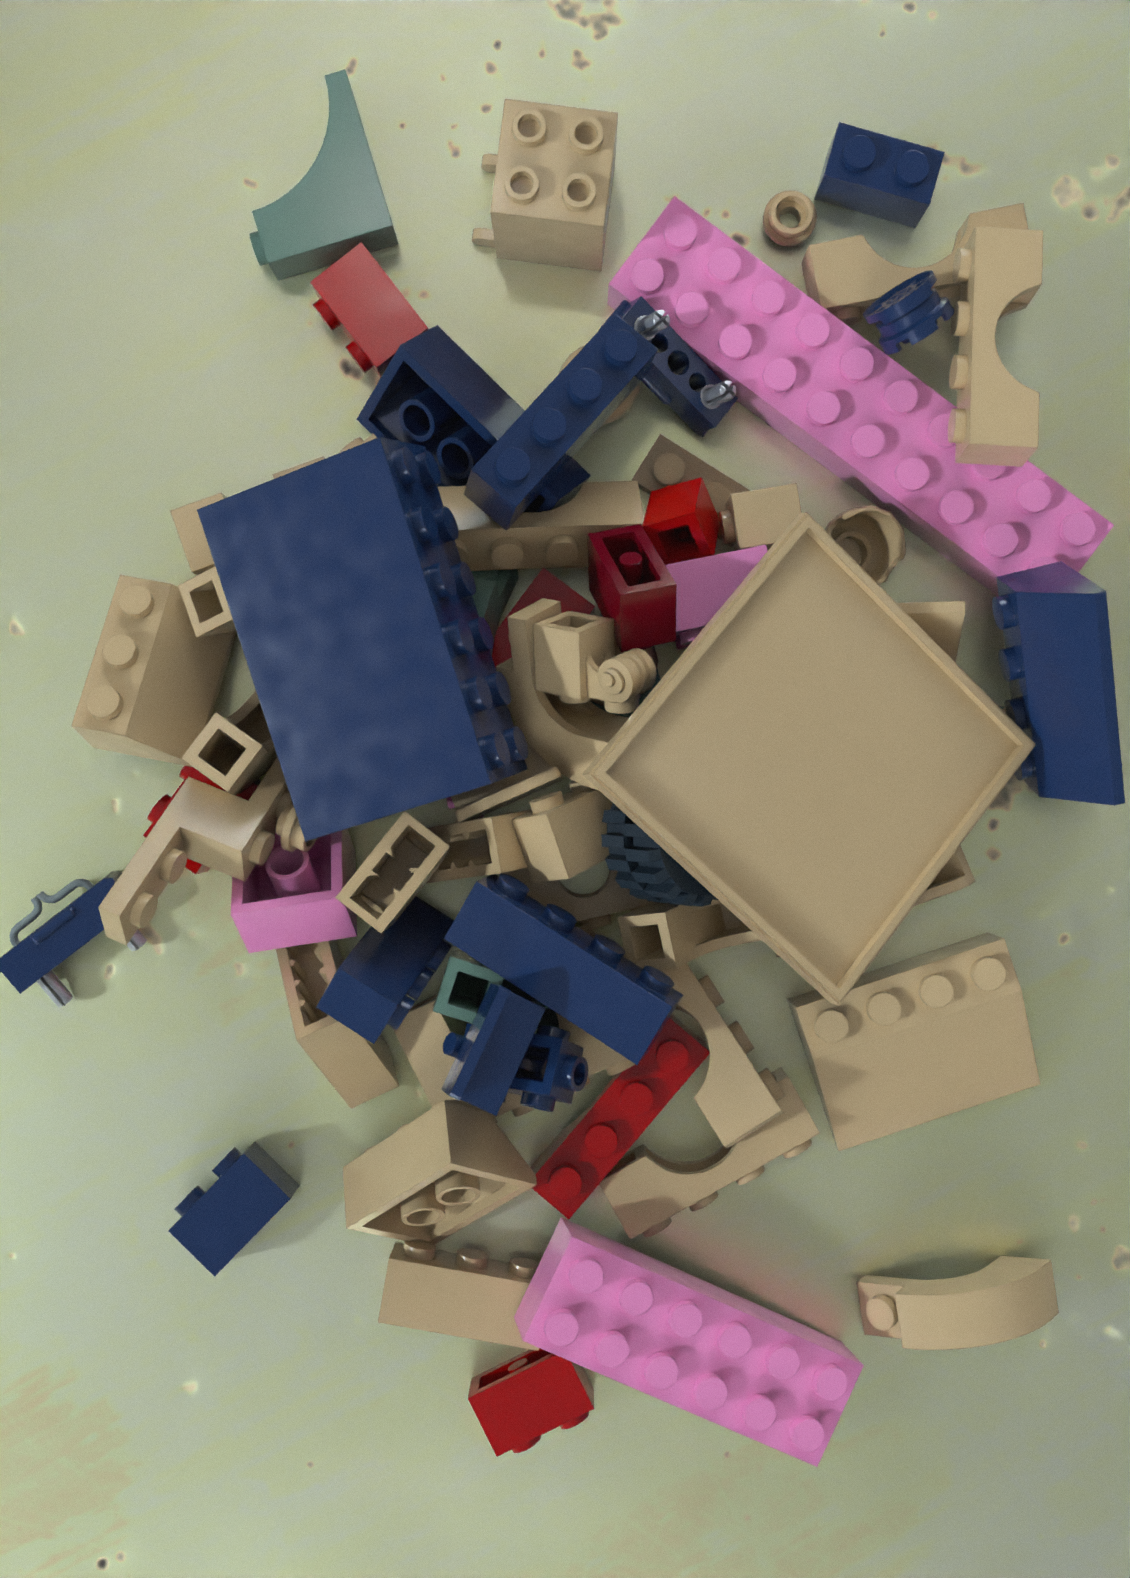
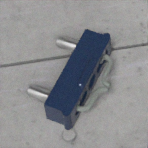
[598,296,738,437]
[0,871,147,1008]

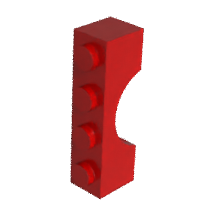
[530,1014,710,1220]

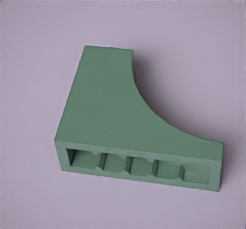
[249,69,399,281]

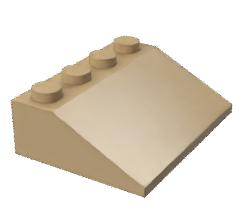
[787,932,1040,1151]

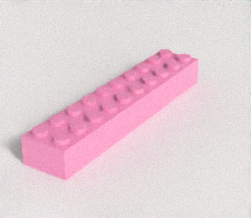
[607,196,1114,596]

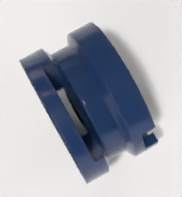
[863,270,955,355]

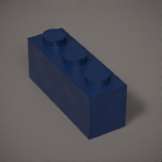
[316,896,454,1044]

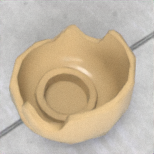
[825,506,906,584]

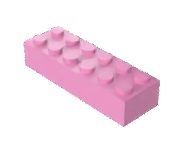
[514,1217,864,1467]

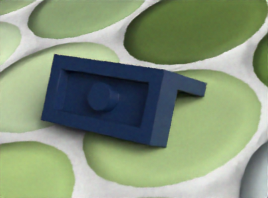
[441,983,546,1116]

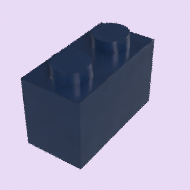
[814,122,945,228]
[169,1142,300,1276]

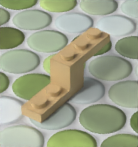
[98,756,293,945]

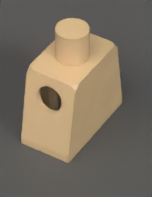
[335,811,450,934]

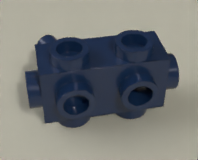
[443,1023,588,1112]

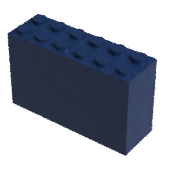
[197,437,528,842]

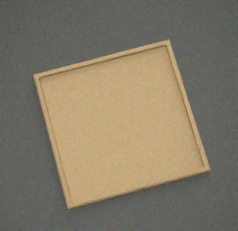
[582,512,1036,1005]

